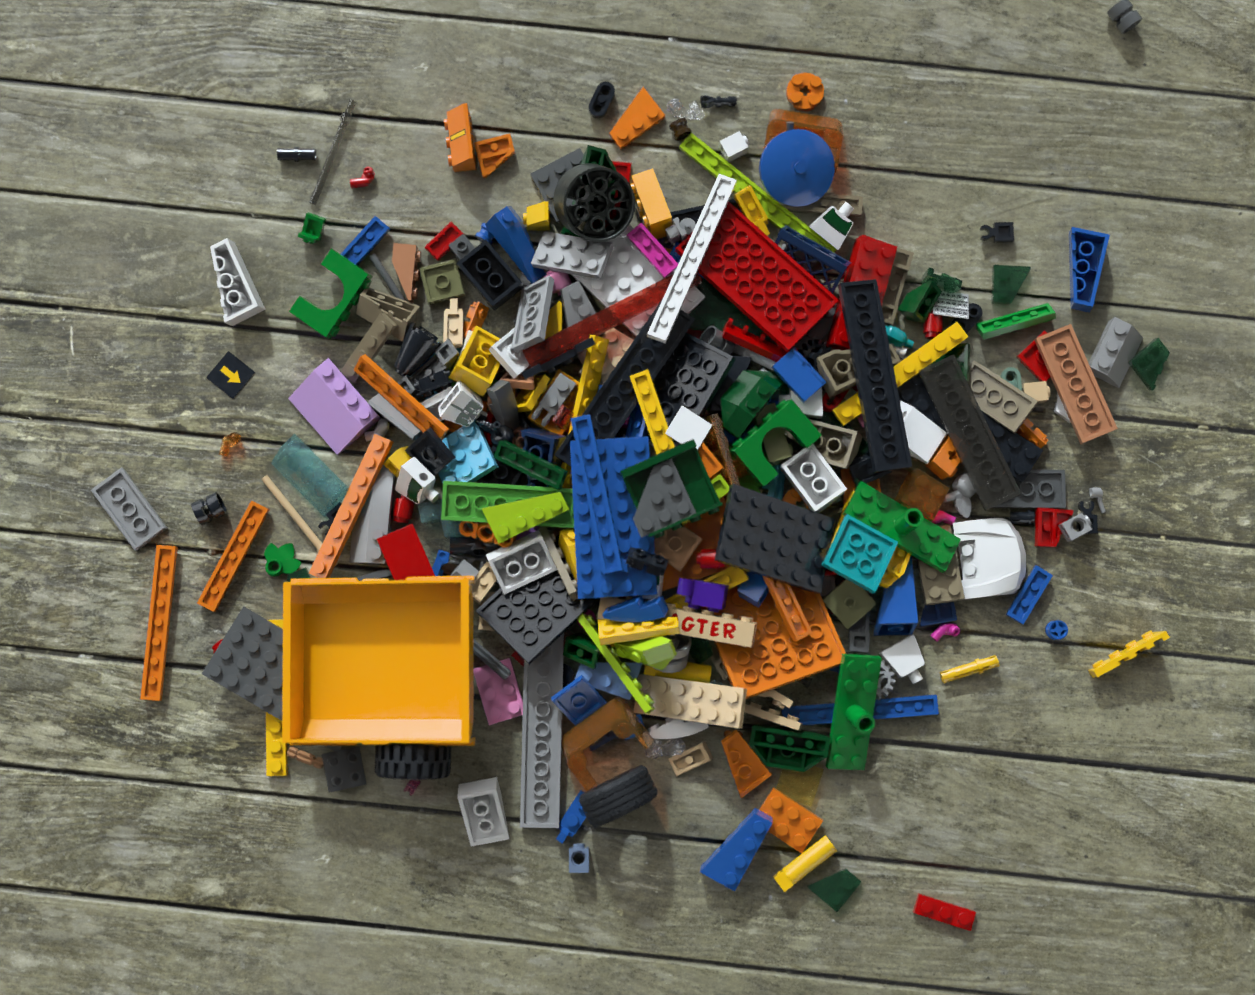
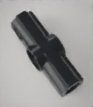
[450,536,501,558]

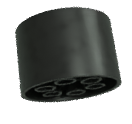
[554,163,635,242]

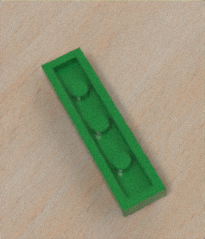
[976,303,1056,340]

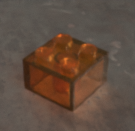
[895,468,950,521]

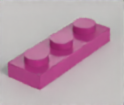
[627,223,678,279]

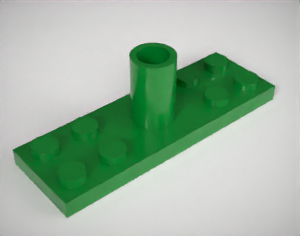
[842,481,961,573]
[825,654,882,770]

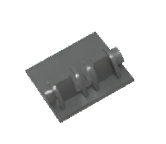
[322,746,366,793]

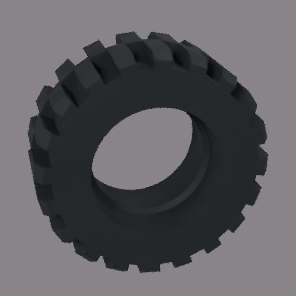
[375,743,451,780]

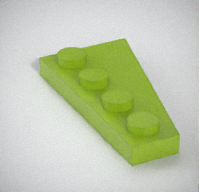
[481,492,570,544]

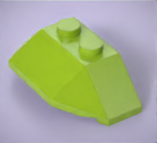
[614,636,677,671]

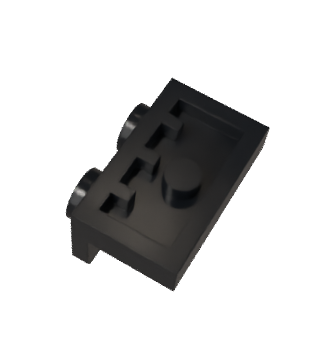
[848,450,892,487]

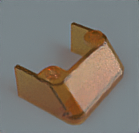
[763,109,843,175]
[561,697,654,792]

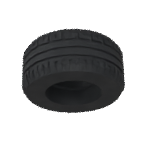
[579,765,658,827]

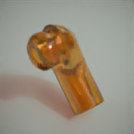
[219,432,241,457]

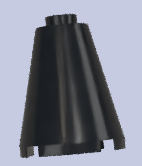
[394,322,443,377]

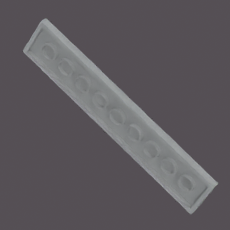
[520,633,564,828]

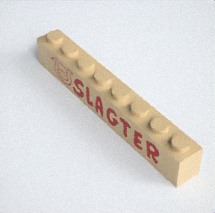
[597,596,757,647]

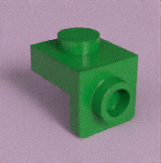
[298,212,326,244]

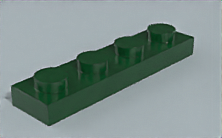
[494,440,568,490]

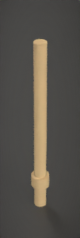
[261,475,338,566]

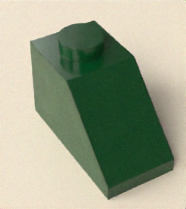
[898,280,942,323]
[563,632,599,669]

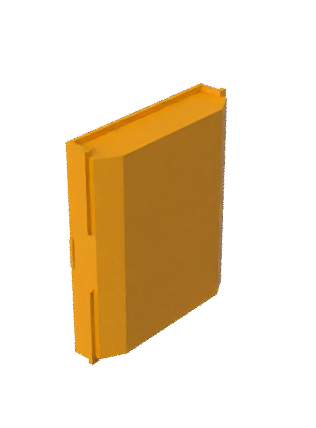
[282,576,475,746]

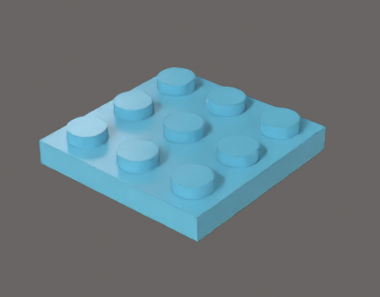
[438,419,498,484]

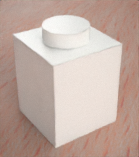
[719,131,749,162]

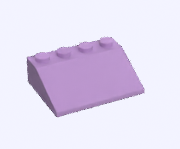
[288,358,381,455]

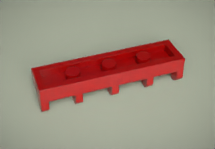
[722,318,798,362]

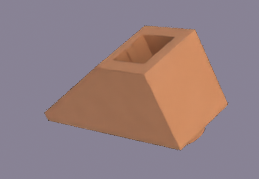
[392,243,421,303]

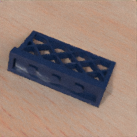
[775,225,851,294]

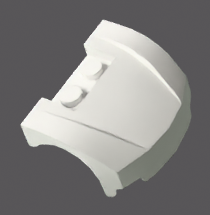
[953,518,1026,599]

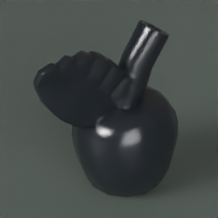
[475,420,516,448]

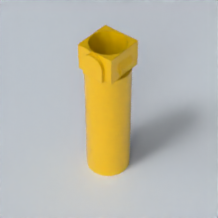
[644,662,712,683]
[773,836,837,892]

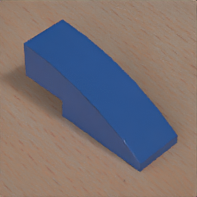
[602,595,669,622]

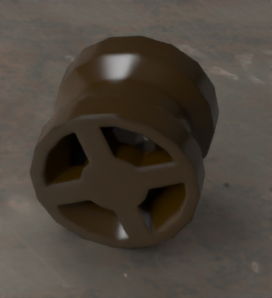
[669,118,692,141]

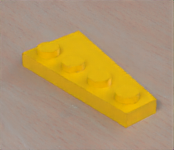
[598,617,680,645]
[1089,630,1170,677]

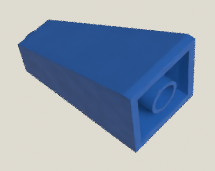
[873,556,918,636]

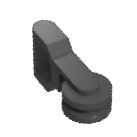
[449,554,488,571]

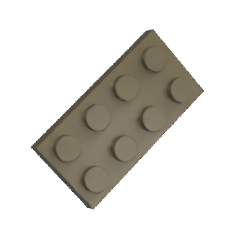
[952,360,1038,434]
[916,525,965,605]

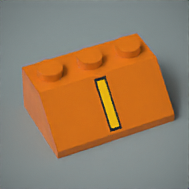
[444,103,477,172]

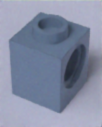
[569,843,589,873]

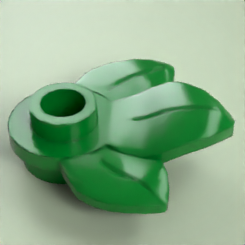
[264,543,301,577]

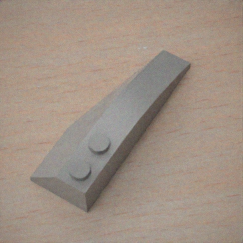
[349,451,396,566]

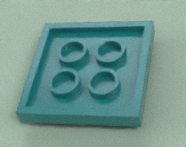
[822,514,898,593]

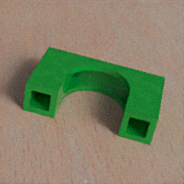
[289,248,373,339]
[730,399,822,487]

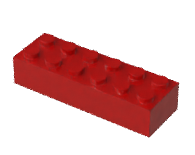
[827,235,897,351]

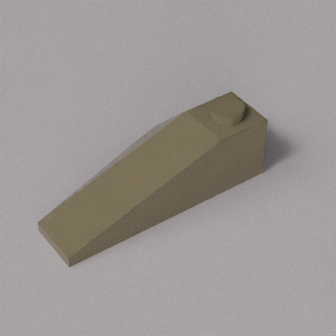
[816,344,901,398]
[787,419,863,469]

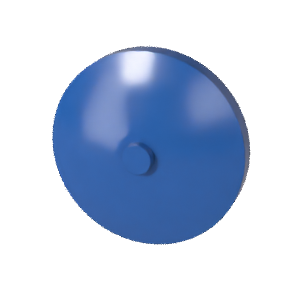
[759,129,835,207]

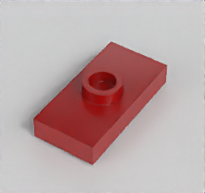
[424,222,464,261]

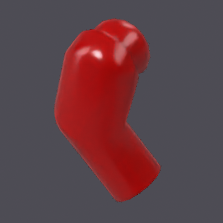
[350,167,375,188]

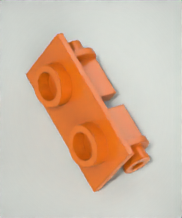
[463,301,489,339]
[1016,418,1048,449]

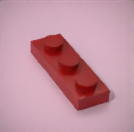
[913,893,976,931]

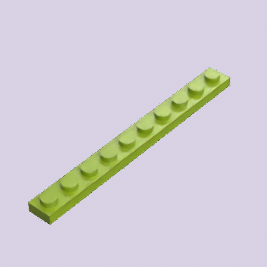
[679,133,837,253]

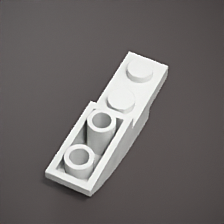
[646,718,709,739]

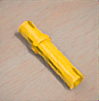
[940,655,1000,684]

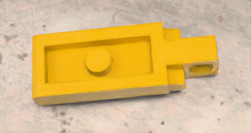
[733,185,770,236]

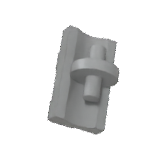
[665,217,696,245]

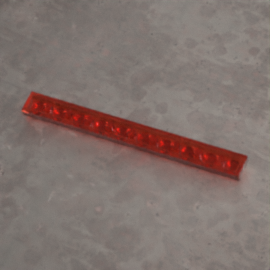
[522,272,702,367]

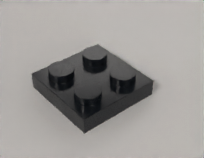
[405,427,456,476]

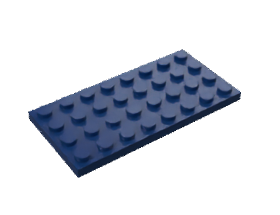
[570,436,657,599]

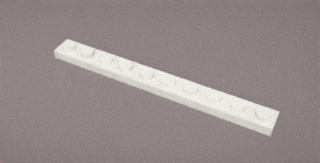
[647,174,737,344]

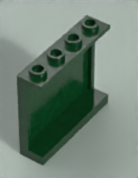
[620,439,723,539]

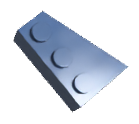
[575,662,642,700]

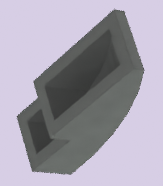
[486,380,519,431]

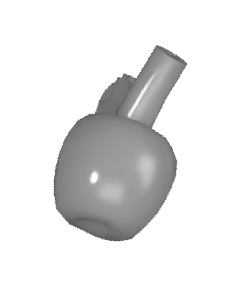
[942,472,979,518]

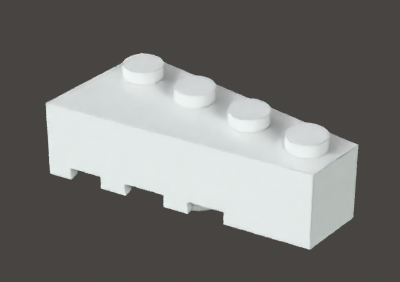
[210,238,266,326]

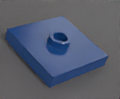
[551,675,606,726]

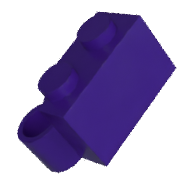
[677,578,729,612]

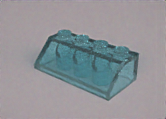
[271,434,349,517]

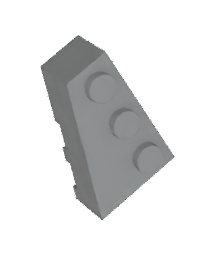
[560,281,605,349]

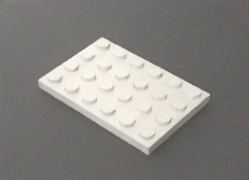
[571,225,705,336]

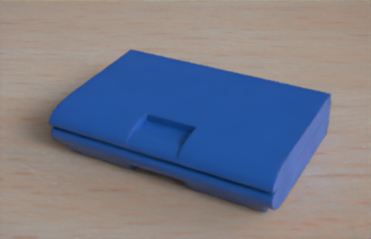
[771,347,827,403]

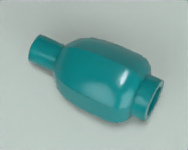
[885,325,914,349]

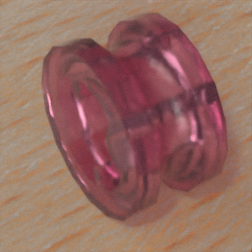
[403,779,421,796]

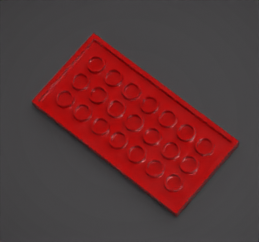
[675,201,839,353]

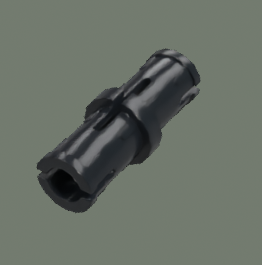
[277,147,317,162]

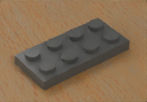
[987,469,1066,509]

